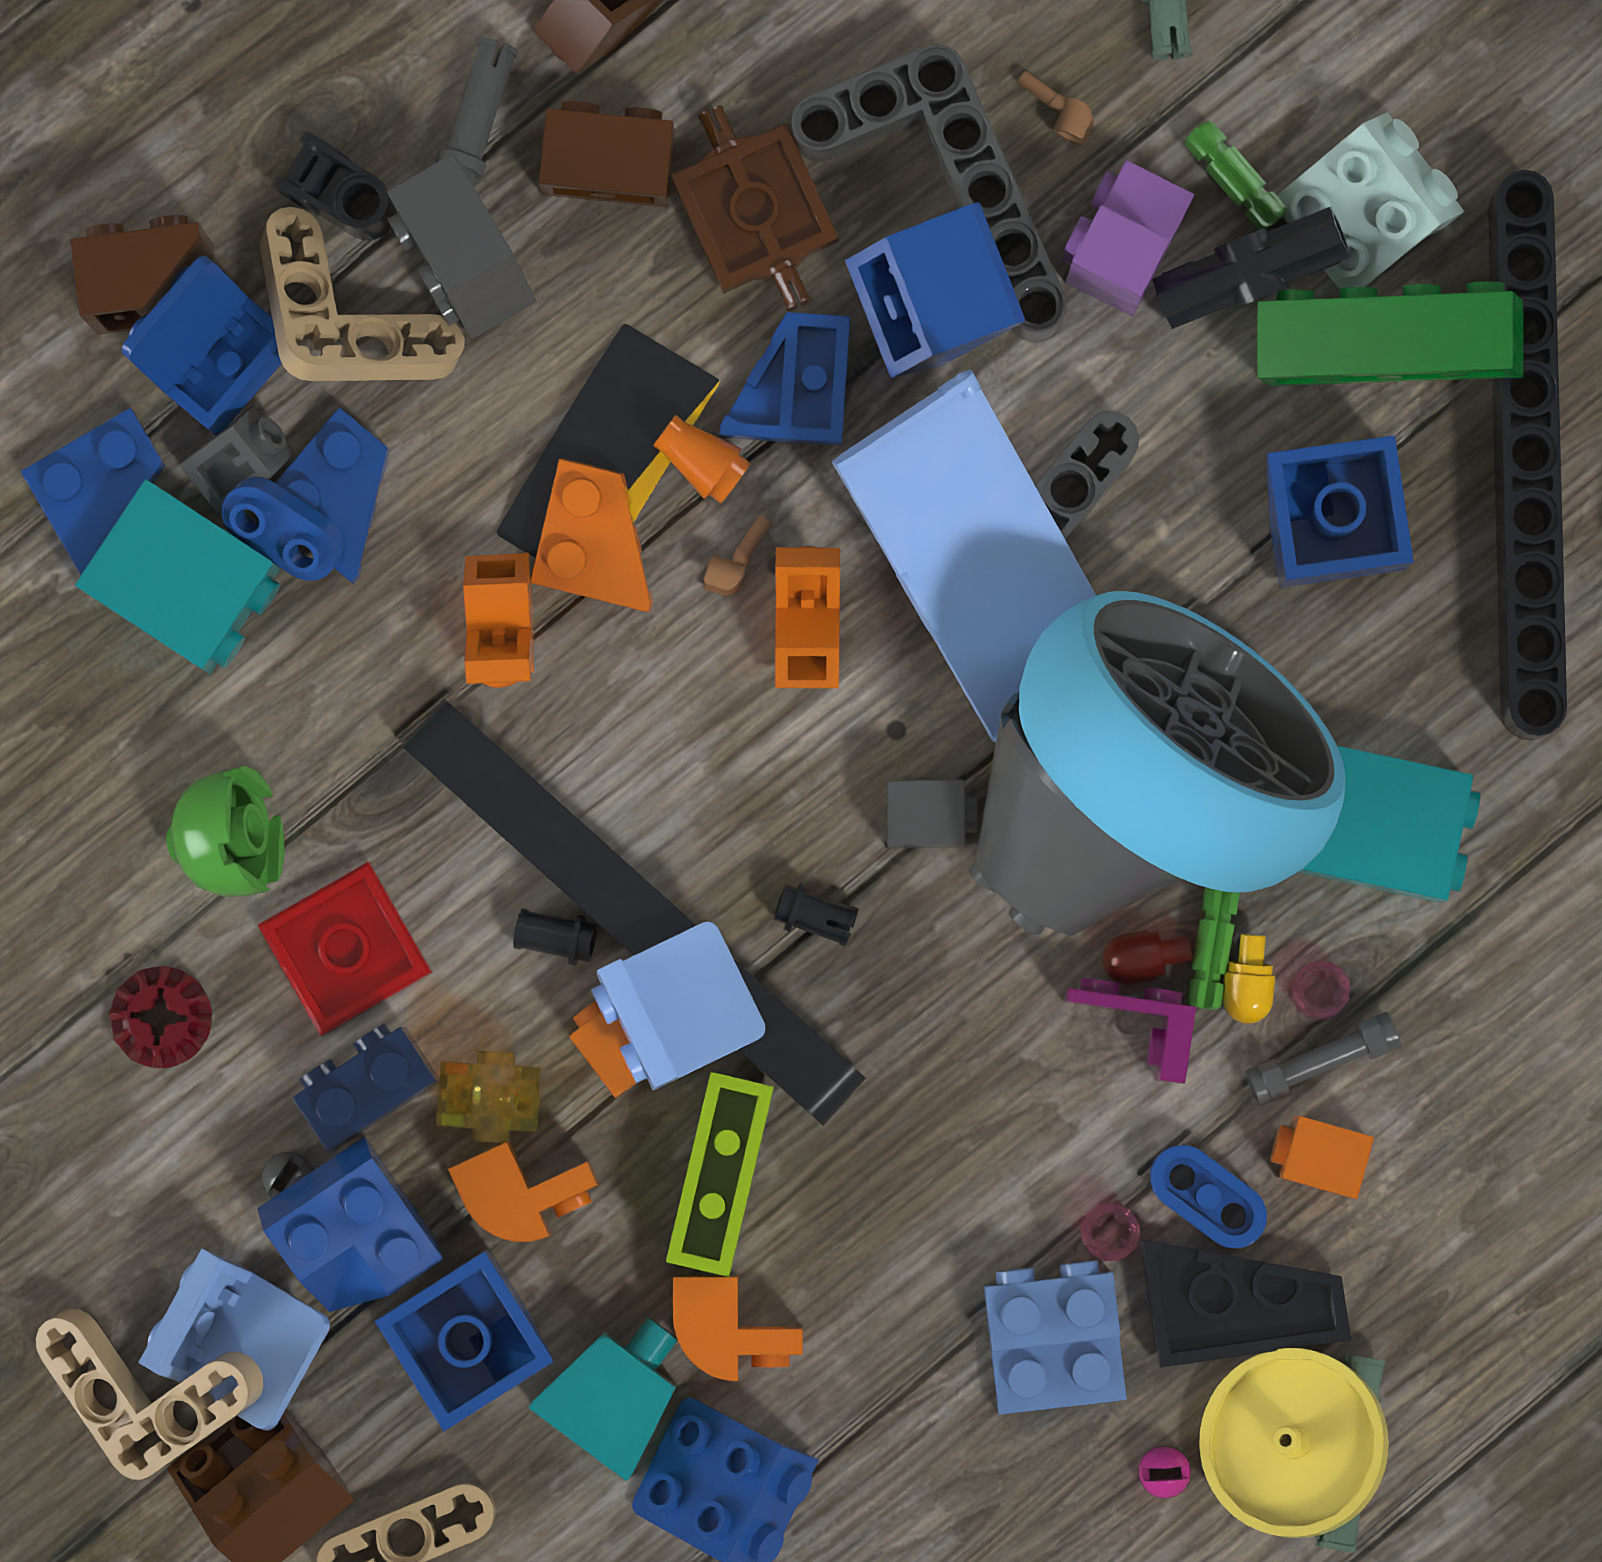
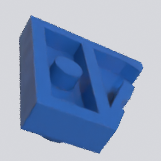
[719,312,850,446]
[20,407,165,575]
[276,408,390,585]

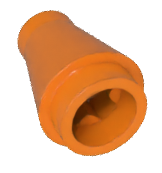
[653,415,751,504]

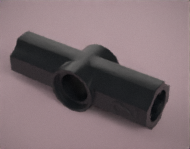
[1152,206,1351,329]

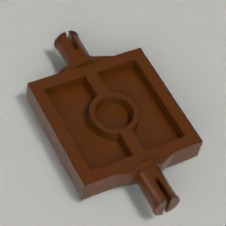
[671,105,839,311]

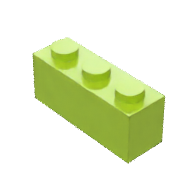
[666,1072,774,1277]

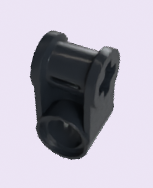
[271,131,396,241]

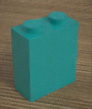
[75,479,281,675]
[1297,746,1481,903]

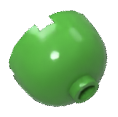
[166,766,285,897]

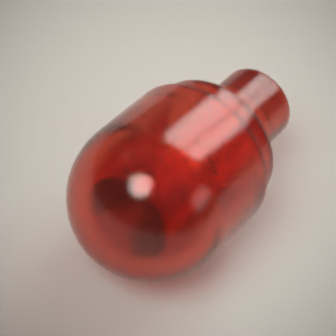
[1102,930,1193,985]

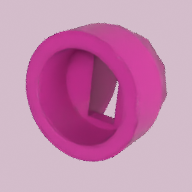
[1138,1446,1191,1499]

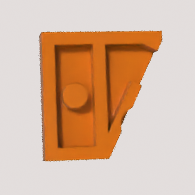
[530,458,654,612]

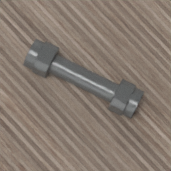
[1245,1012,1402,1106]

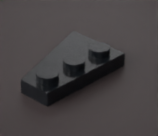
[1140,1239,1351,1368]

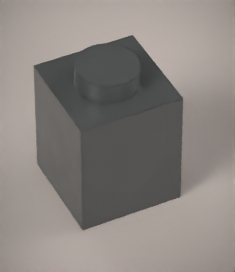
[886,780,977,848]

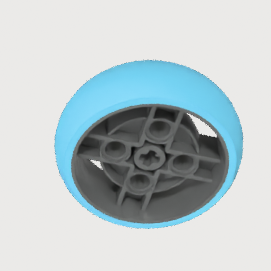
[1019,591,1345,893]

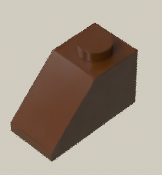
[533,0,664,74]

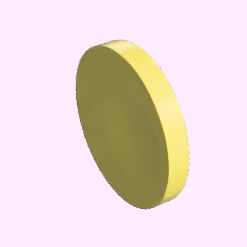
[1199,1348,1389,1538]

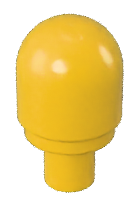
[1222,933,1275,1024]

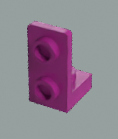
[1064,978,1196,1084]

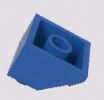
[1266,435,1414,588]
[257,1136,443,1312]
[374,1249,554,1431]

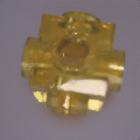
[436,1051,541,1143]

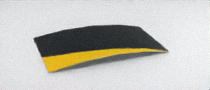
[497,324,720,558]

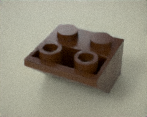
[70,215,215,335]
[167,1409,355,1562]

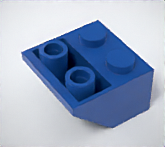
[845,202,1026,378]

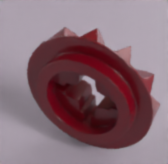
[108,966,212,1068]

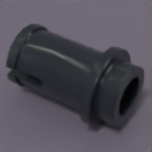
[773,882,859,947]
[513,908,597,966]

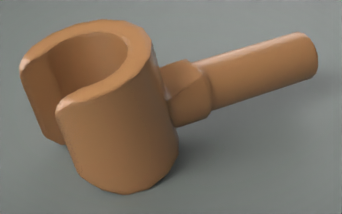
[1018,71,1094,145]
[703,516,772,596]

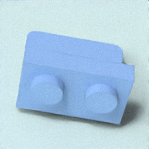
[591,922,765,1091]
[138,1248,330,1431]

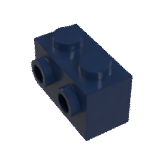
[292,1023,441,1152]

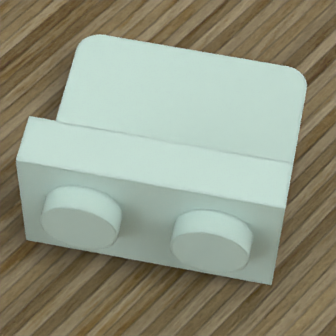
[1277,112,1465,289]

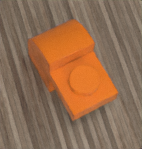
[775,546,840,688]
[463,553,534,688]
[448,1142,600,1242]
[673,1275,803,1381]

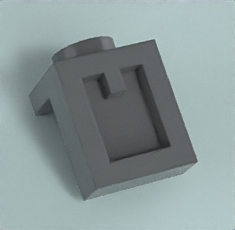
[179,405,293,515]

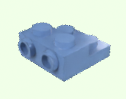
[983,1260,1127,1415]

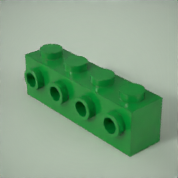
[1257,281,1523,386]

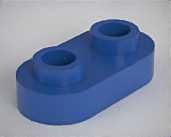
[222,477,344,581]
[1149,1145,1267,1248]

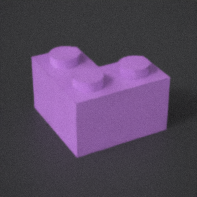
[1061,160,1194,317]

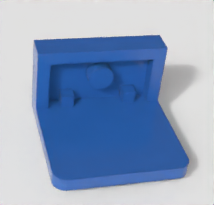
[121,256,282,436]
[632,1398,819,1562]

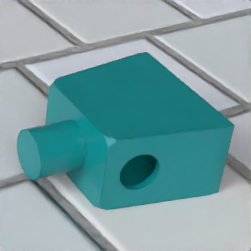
[528,1317,678,1481]

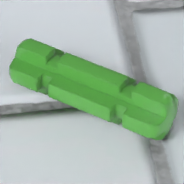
[1184,121,1287,230]
[1186,887,1240,1010]

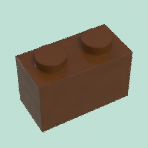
[539,101,675,207]

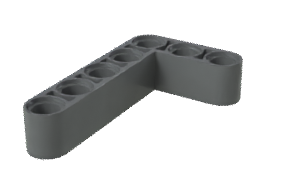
[791,44,1067,343]

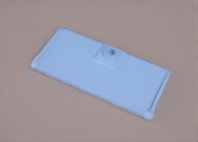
[832,370,1096,743]

